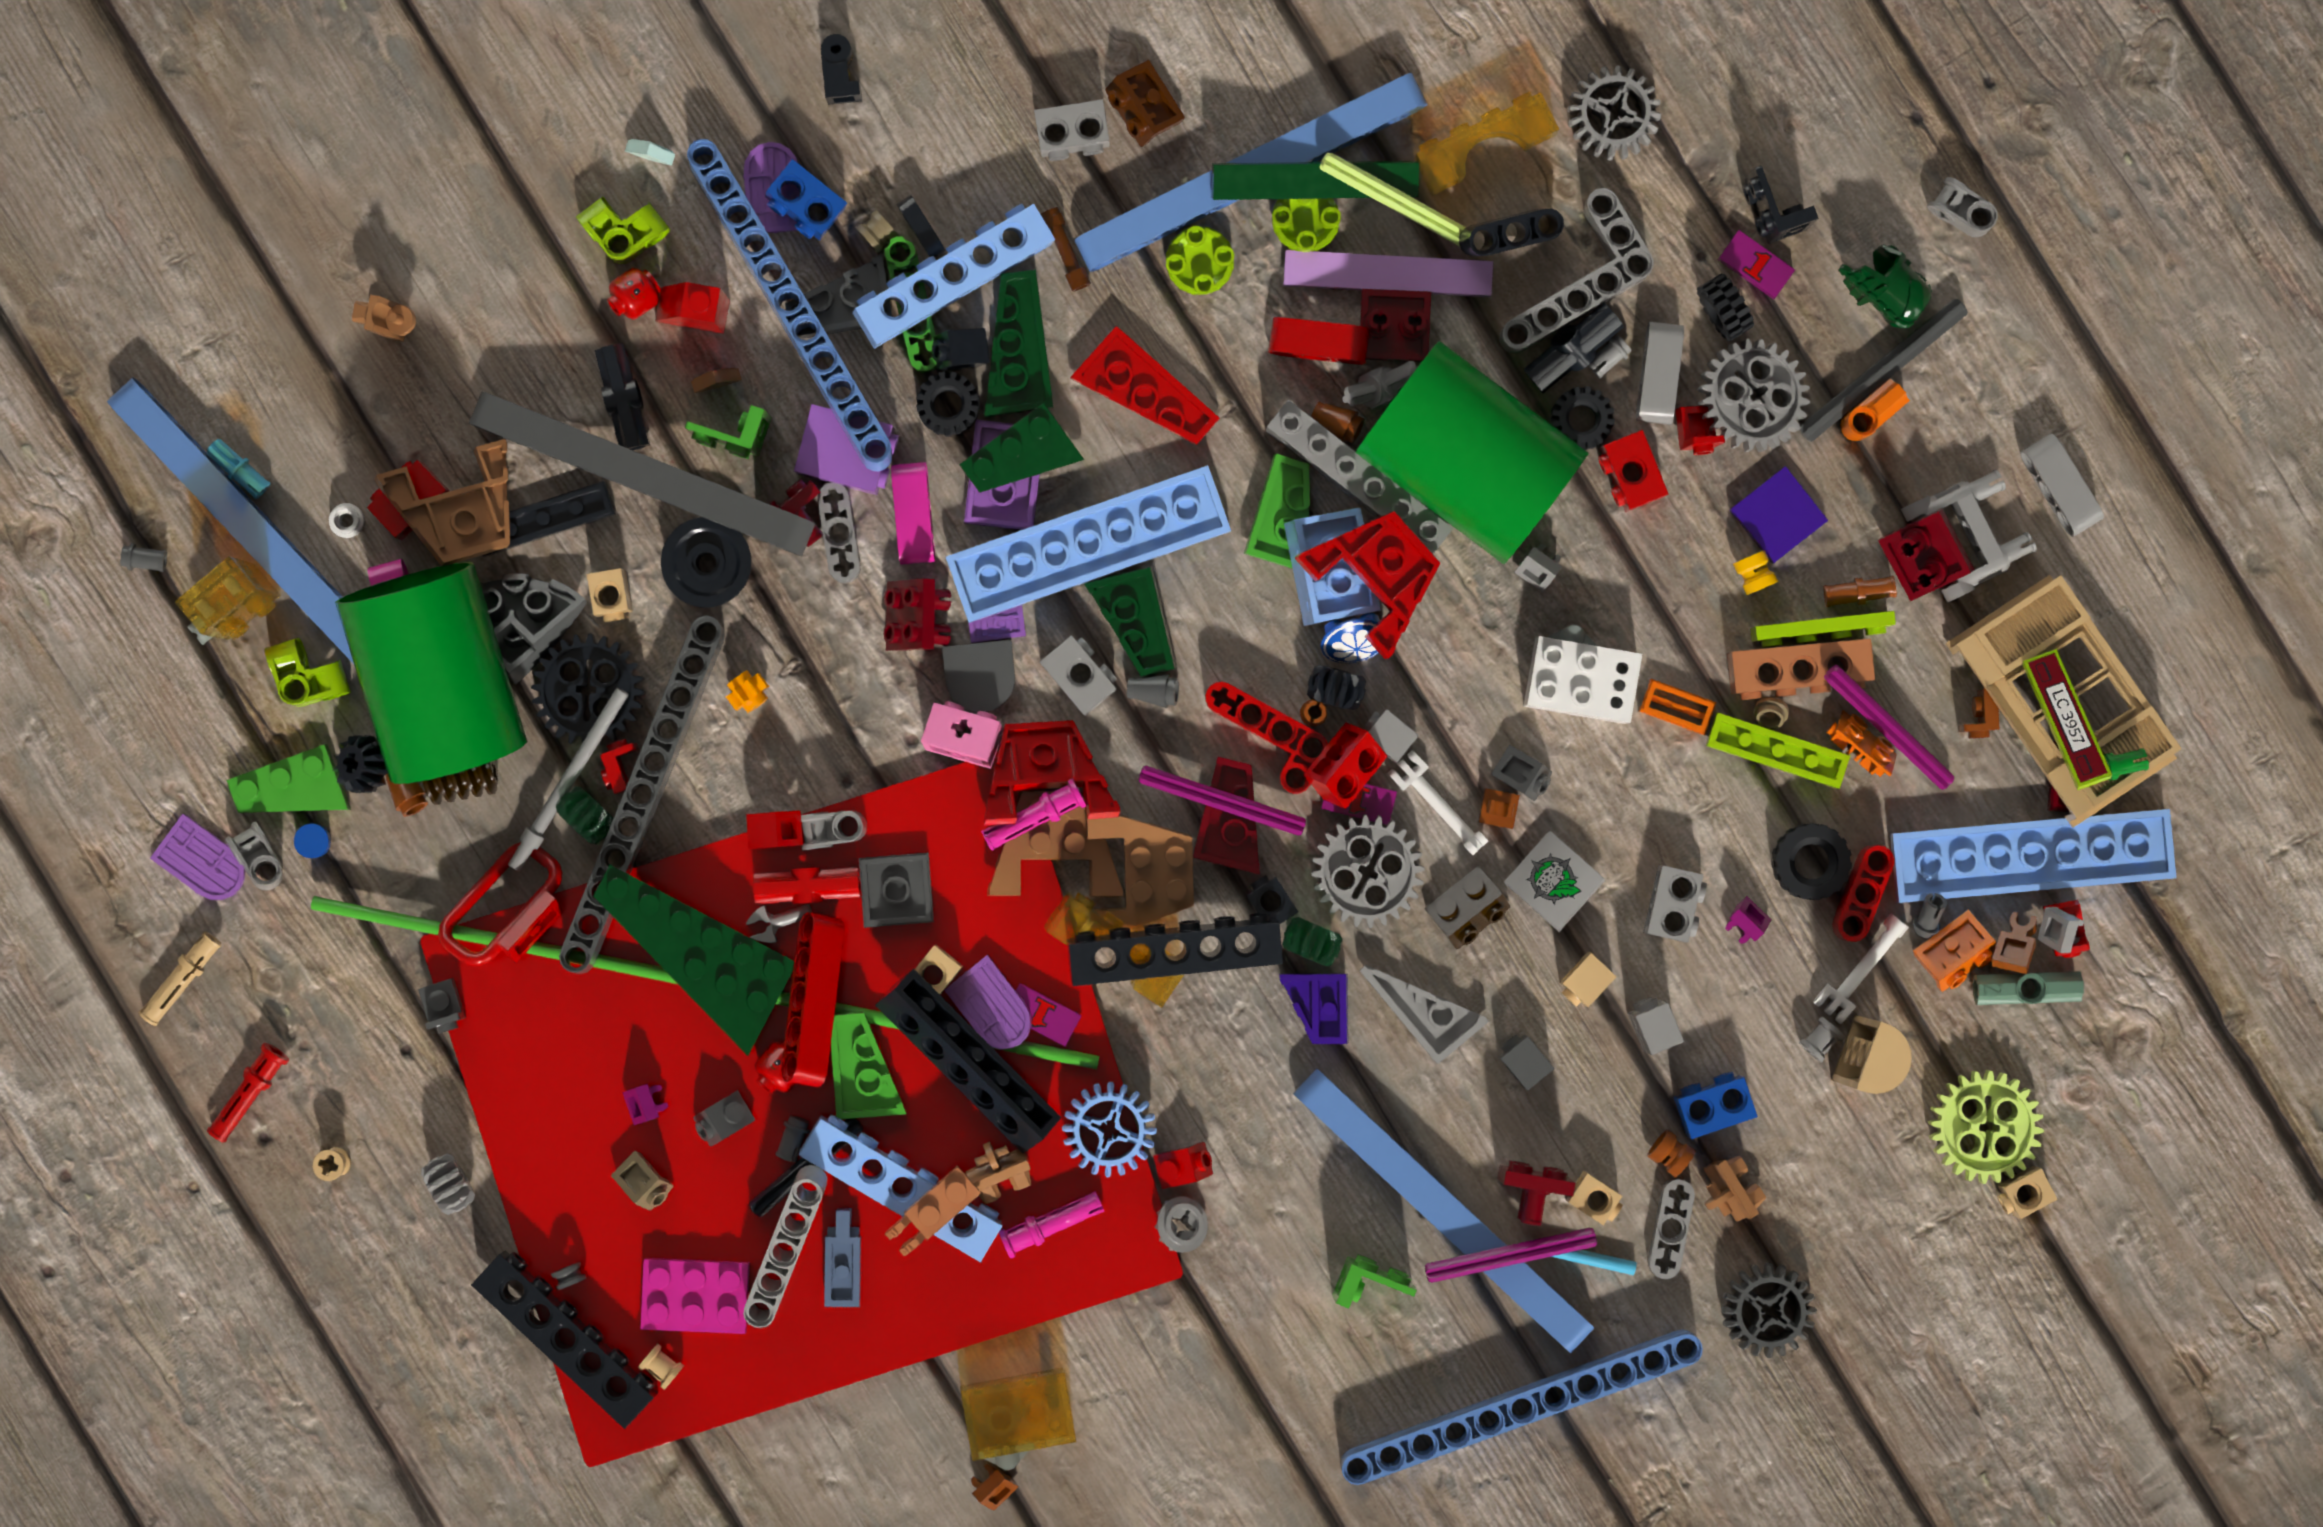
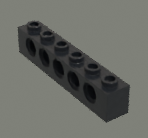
[1067,913,1283,986]
[875,968,1062,1153]
[471,1250,658,1429]

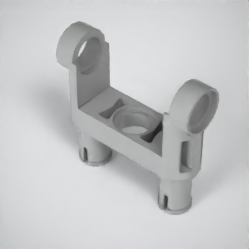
[1901,470,2037,603]

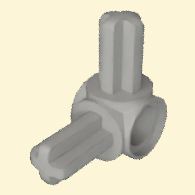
[1342,361,1418,410]

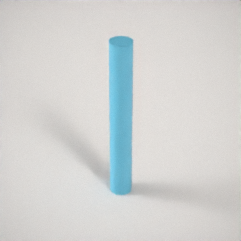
[1534,1239,1637,1276]

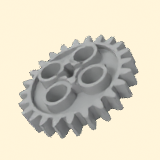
[1697,339,1810,452]
[1311,814,1425,928]

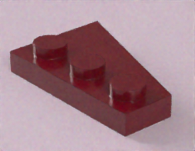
[1193,757,1260,875]

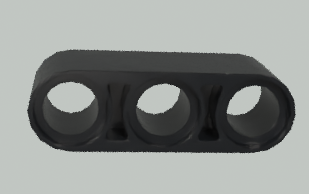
[1459,208,1564,256]

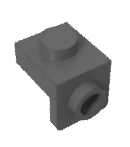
[693,1090,755,1146]

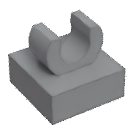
[1514,544,1562,592]
[2038,907,2084,953]

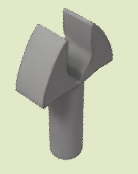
[746,904,813,943]

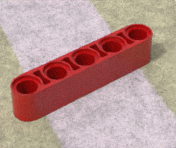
[781,912,844,1087]

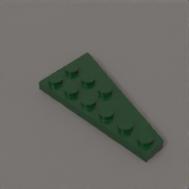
[593,865,794,1056]

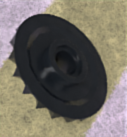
[661,517,752,608]

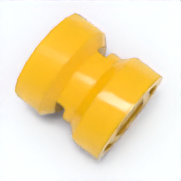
[1733,550,1778,595]

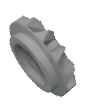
[1154,1196,1208,1253]

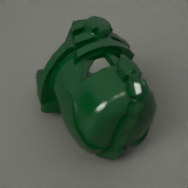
[1838,244,1932,328]

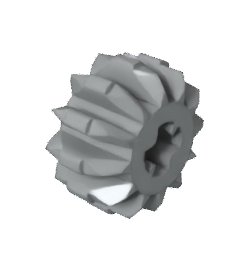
[421,1153,475,1215]

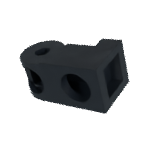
[821,34,862,105]

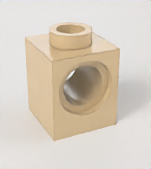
[586,568,633,622]
[915,944,963,994]
[1559,952,1617,1007]
[1997,1166,2058,1219]
[1565,1170,1623,1226]

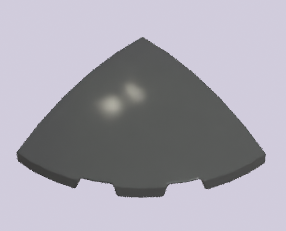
[479,573,587,685]

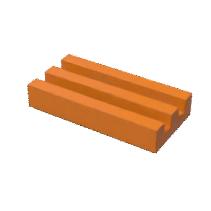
[1638,679,1717,735]

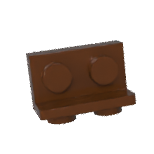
[1105,60,1185,147]

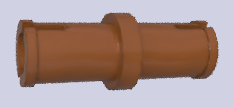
[1823,576,1897,607]

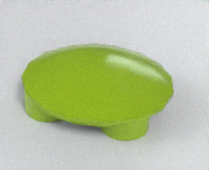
[1271,198,1341,253]
[1166,226,1234,295]

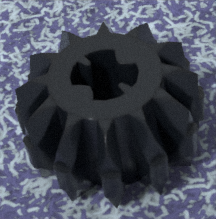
[1307,665,1366,710]
[333,735,388,793]

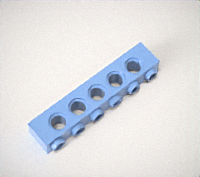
[853,204,1055,349]
[799,1114,1002,1262]

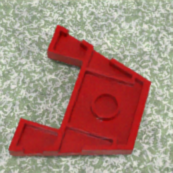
[1295,511,1440,659]
[983,720,1121,826]

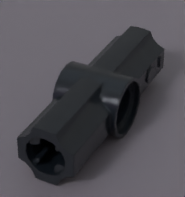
[1523,302,1624,393]
[595,343,650,451]

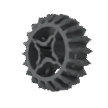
[1721,1262,1817,1358]

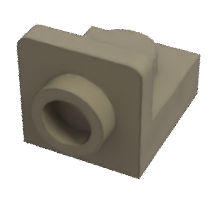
[611,1151,674,1211]

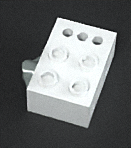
[1523,625,1642,724]

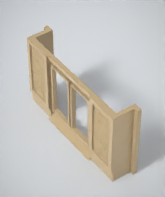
[1945,575,2182,828]

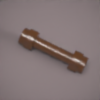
[1040,207,1091,292]

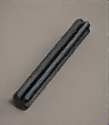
[749,1118,863,1217]

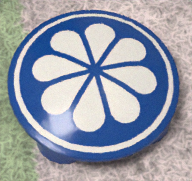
[1320,613,1380,663]

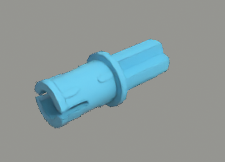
[207,439,271,499]

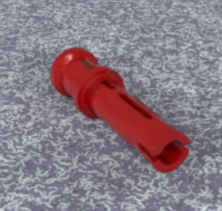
[207,1042,290,1143]

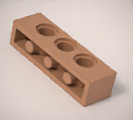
[1727,639,1875,700]

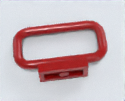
[438,842,563,966]

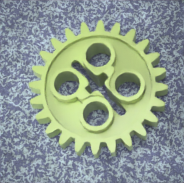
[1928,1070,2044,1184]

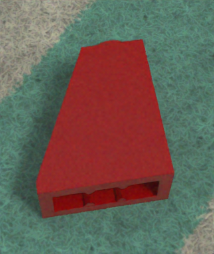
[655,282,730,334]

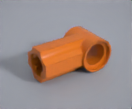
[1840,378,1910,441]

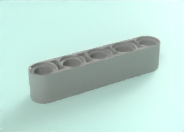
[743,1165,828,1328]

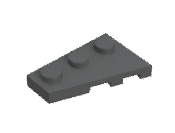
[785,254,893,339]

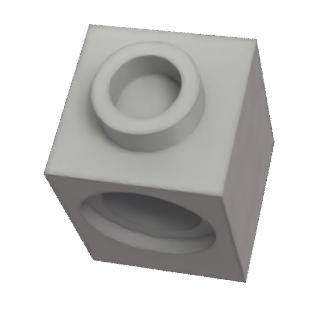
[1363,709,1419,763]

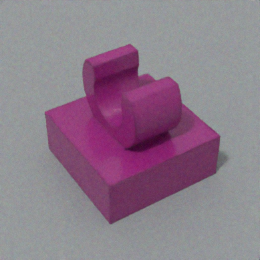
[1725,896,1772,944]
[622,1084,668,1125]

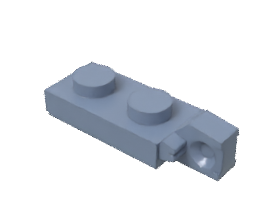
[824,1208,861,1307]

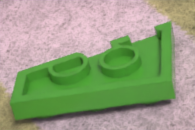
[1244,453,1310,569]
[226,744,351,813]
[831,1011,907,1119]

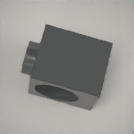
[1498,1034,1555,1091]

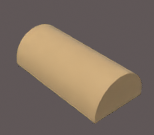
[1831,1015,1912,1094]

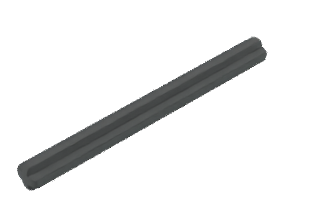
[1800,299,1968,442]

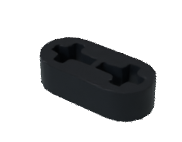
[896,195,946,257]

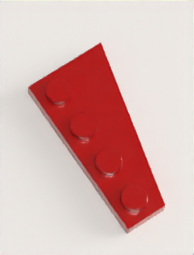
[1070,326,1220,445]

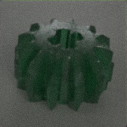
[556,786,614,845]
[1282,917,1343,966]

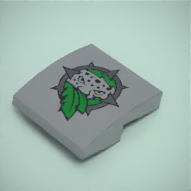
[1504,831,1605,932]

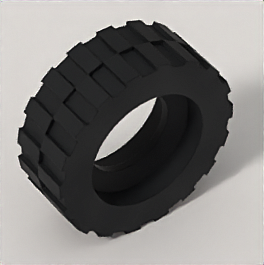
[1771,823,1852,900]

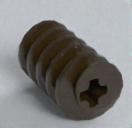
[422,760,498,805]

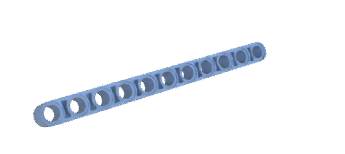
[1074,73,1428,272]
[687,139,892,471]
[107,377,354,664]
[1293,1068,1594,1353]
[1340,1329,1703,1485]

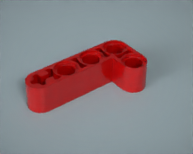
[1205,681,1328,794]

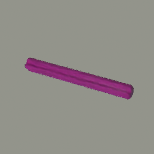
[1824,665,1955,790]
[1139,765,1306,836]
[1425,1227,1597,1283]

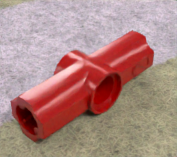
[753,867,861,904]

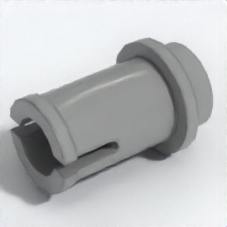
[1588,335,1631,379]

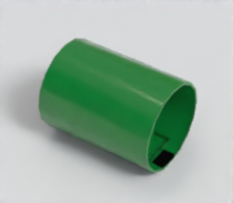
[1355,341,1589,564]
[335,562,528,784]

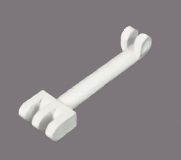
[1387,750,1488,855]
[1813,913,1909,1024]

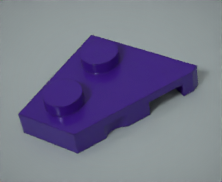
[1279,974,1349,1044]

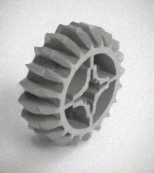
[1567,66,1661,161]

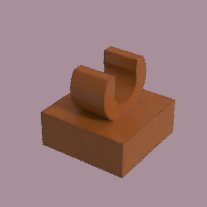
[1478,788,1520,829]
[971,1464,1019,1511]

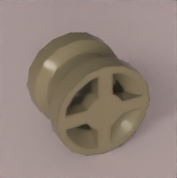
[855,210,899,254]

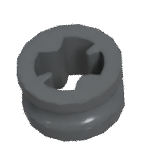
[551,1262,587,1290]

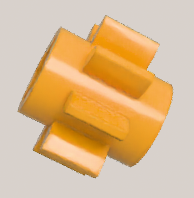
[726,670,770,714]

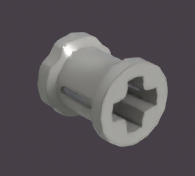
[1799,1017,1845,1063]

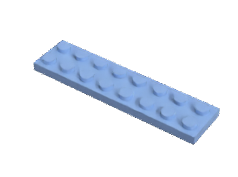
[946,465,1231,623]
[1890,809,2176,903]

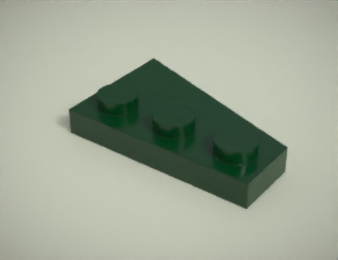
[959,403,1084,493]
[1084,567,1177,677]

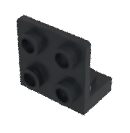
[1742,165,1819,244]

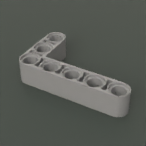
[1499,188,1654,354]

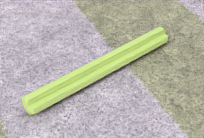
[1320,153,1466,247]

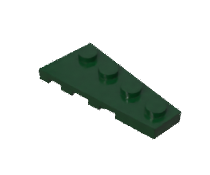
[984,269,1054,417]

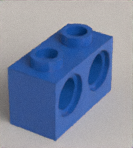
[765,159,847,241]
[1673,1072,1758,1139]

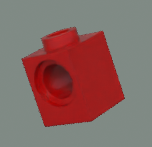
[746,810,803,849]

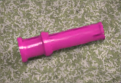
[981,778,1087,851]
[999,1191,1105,1259]

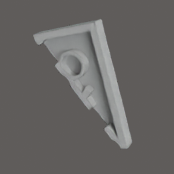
[1359,965,1489,1064]

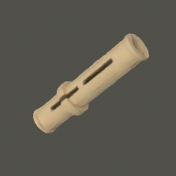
[138,931,222,1026]

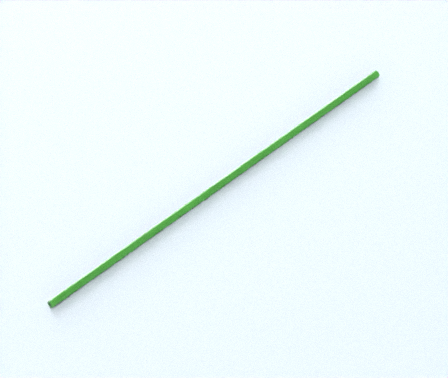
[311,896,1099,1070]

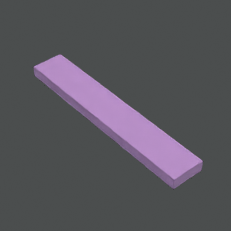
[1283,250,1493,297]

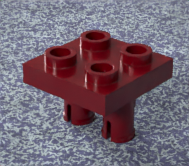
[1360,289,1431,362]
[769,479,824,547]
[1878,508,1975,602]
[883,578,951,651]
[1497,1160,1576,1226]

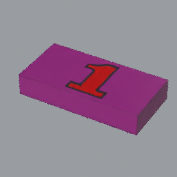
[1717,230,1795,300]
[1321,784,1397,825]
[1016,983,1082,1046]

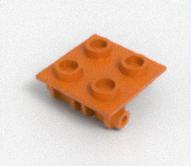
[1826,710,1897,777]

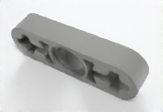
[818,482,861,583]
[1648,1178,1695,1279]

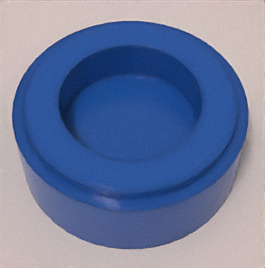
[294,824,331,858]

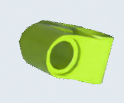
[576,196,670,264]
[265,637,351,707]

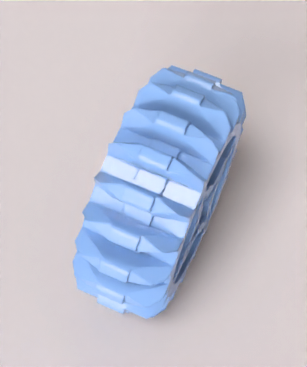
[1062,1082,1157,1177]

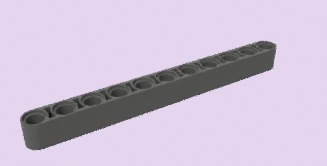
[469,391,815,557]
[559,615,725,974]

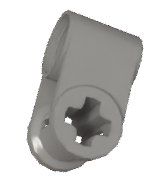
[1927,177,1998,237]
[801,811,867,851]
[225,821,283,891]

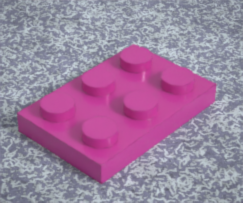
[640,1258,750,1334]

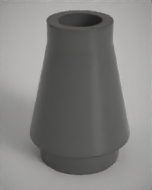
[1127,674,1179,708]

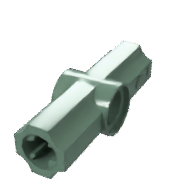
[1972,971,2084,1005]

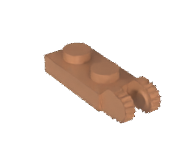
[885,1165,981,1256]

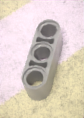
[1636,321,1684,425]
[2020,433,2104,537]

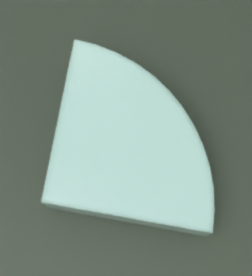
[625,139,675,165]

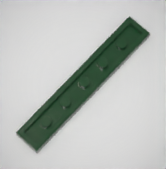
[1211,161,1420,200]

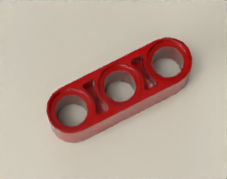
[1268,317,1370,365]
[1832,845,1894,942]

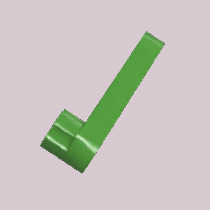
[884,236,937,373]

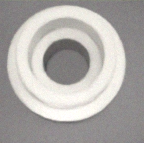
[329,503,365,538]

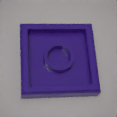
[1730,466,1828,564]

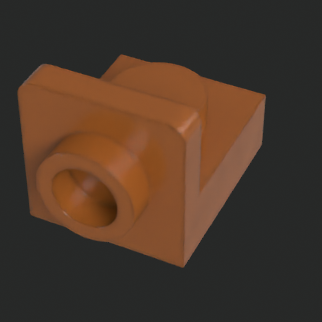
[1958,689,2000,739]

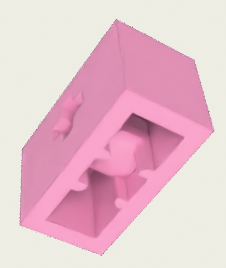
[921,701,1003,769]

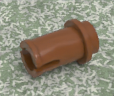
[1300,699,1328,727]

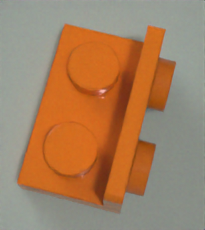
[1913,909,1996,992]

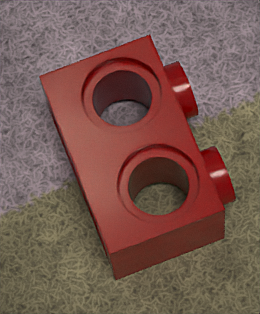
[1303,722,1388,809]

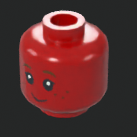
[607,268,661,320]
[755,1041,796,1094]

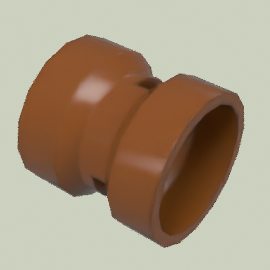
[1647,1129,1696,1178]

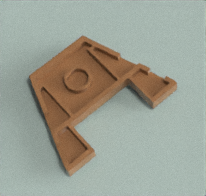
[375,439,510,567]
[987,791,1123,897]
[1086,813,1194,936]

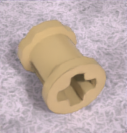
[312,1147,351,1181]
[637,1343,684,1390]

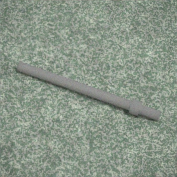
[508,687,629,871]

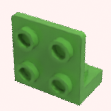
[685,405,772,459]
[1332,1254,1417,1309]

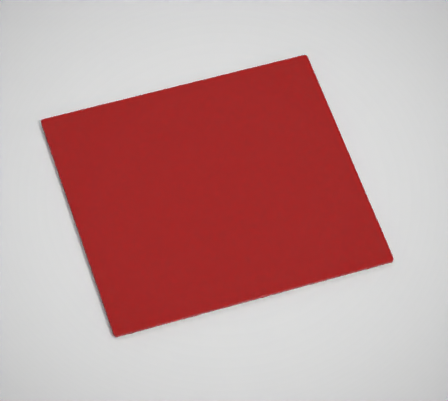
[420,751,1183,1467]

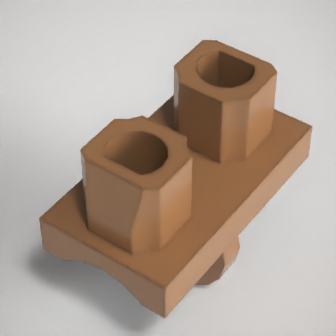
[352,295,416,342]
[966,1141,1031,1204]
[1703,1156,1766,1222]

